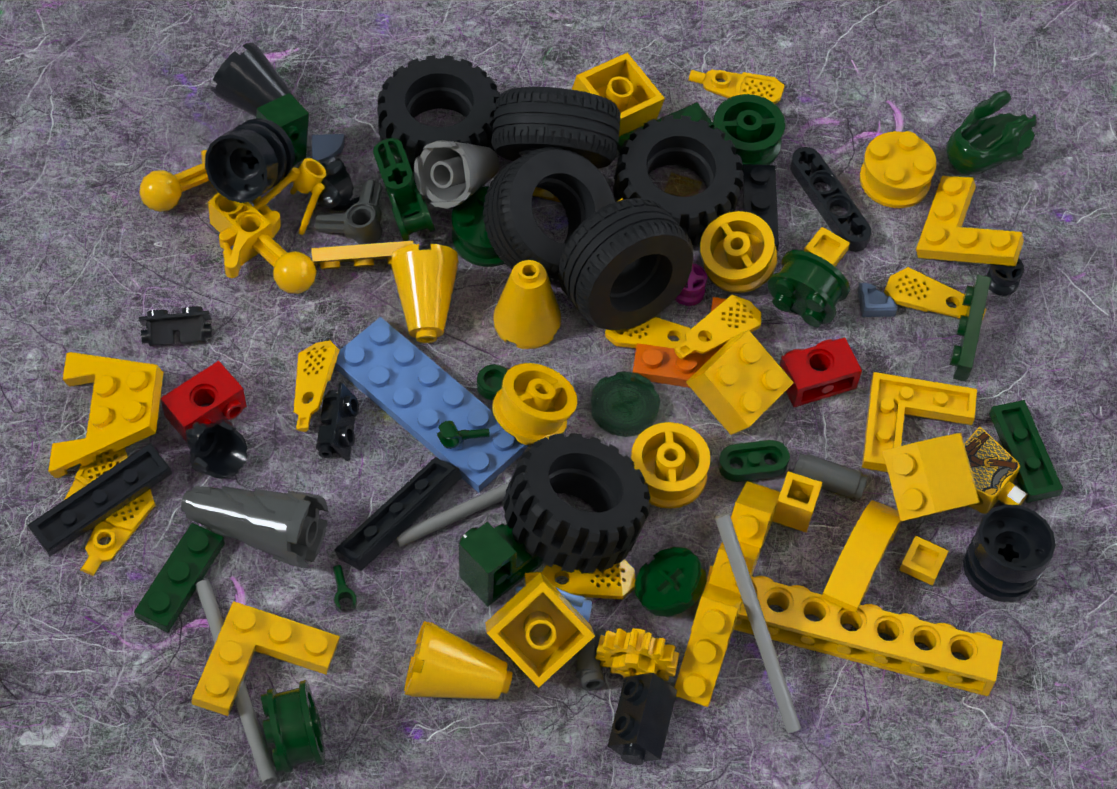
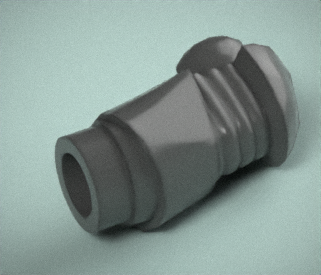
[576,629,606,691]

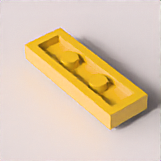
[311,241,414,270]

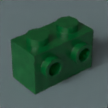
[256,93,309,165]

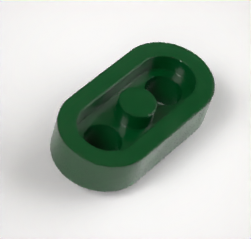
[718,440,790,482]

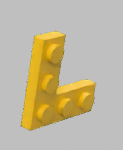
[916,176,1024,266]
[862,372,977,472]
[192,601,340,716]

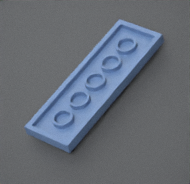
[334,317,528,493]

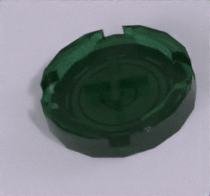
[590,371,660,437]

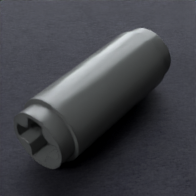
[793,453,868,500]

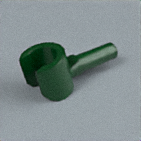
[437,421,490,449]
[333,565,357,613]

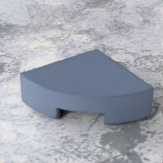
[312,134,345,163]
[858,283,897,317]

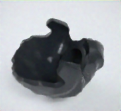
[310,157,360,211]
[185,419,248,479]

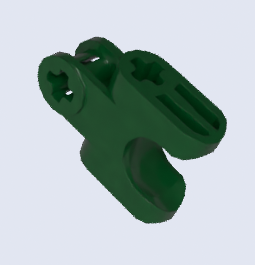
[373,138,436,241]

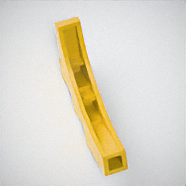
[674,481,780,707]

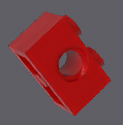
[779,337,862,408]
[160,361,247,442]

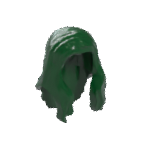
[946,90,1037,175]

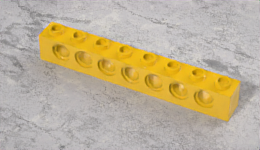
[703,565,1003,696]

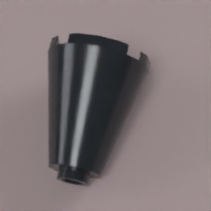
[211,42,296,117]

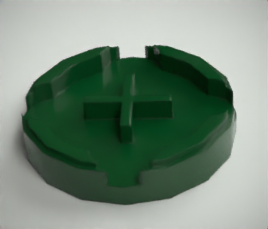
[635,547,707,617]

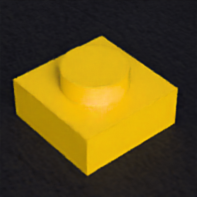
[804,227,850,266]
[899,535,949,586]

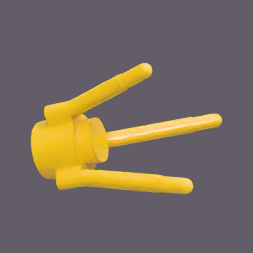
[253,158,326,235]

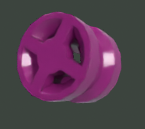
[675,264,708,306]

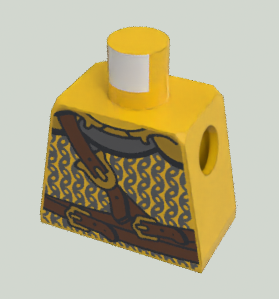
[964,427,1028,514]

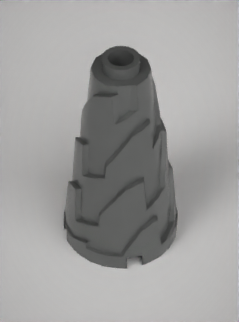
[181,486,328,568]

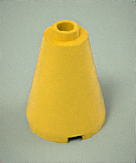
[391,244,459,343]
[493,260,561,349]
[404,621,513,700]

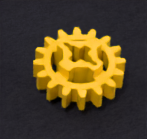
[595,628,680,681]

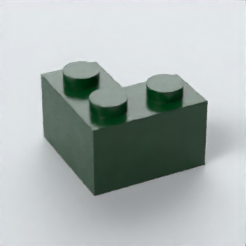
[459,521,543,607]

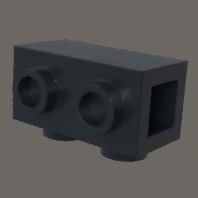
[607,673,677,765]

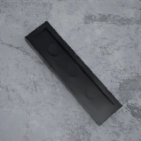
[27,443,172,557]
[334,457,463,571]

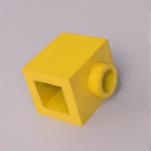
[772,471,823,533]

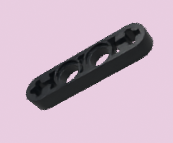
[790,147,871,252]

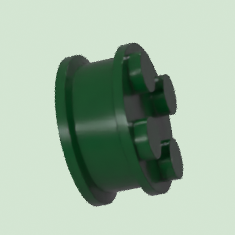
[713,94,785,169]
[452,186,505,267]
[767,250,850,327]
[261,680,325,774]

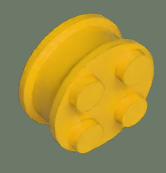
[860,131,937,208]
[700,211,777,293]
[492,363,578,445]
[631,422,710,509]

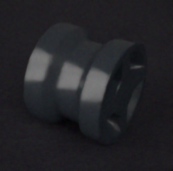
[986,258,1024,296]

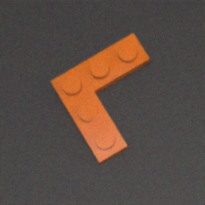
[632,297,726,388]

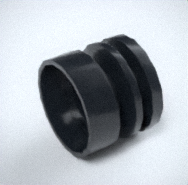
[205,118,295,203]
[963,504,1056,602]

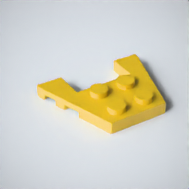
[48,352,164,478]

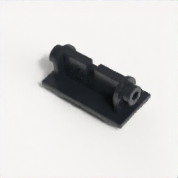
[139,306,212,347]
[316,382,359,461]

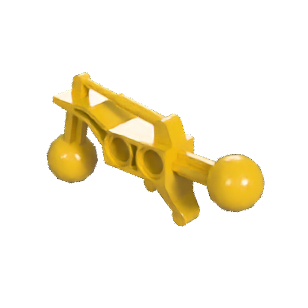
[139,149,316,294]

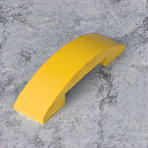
[822,500,903,612]

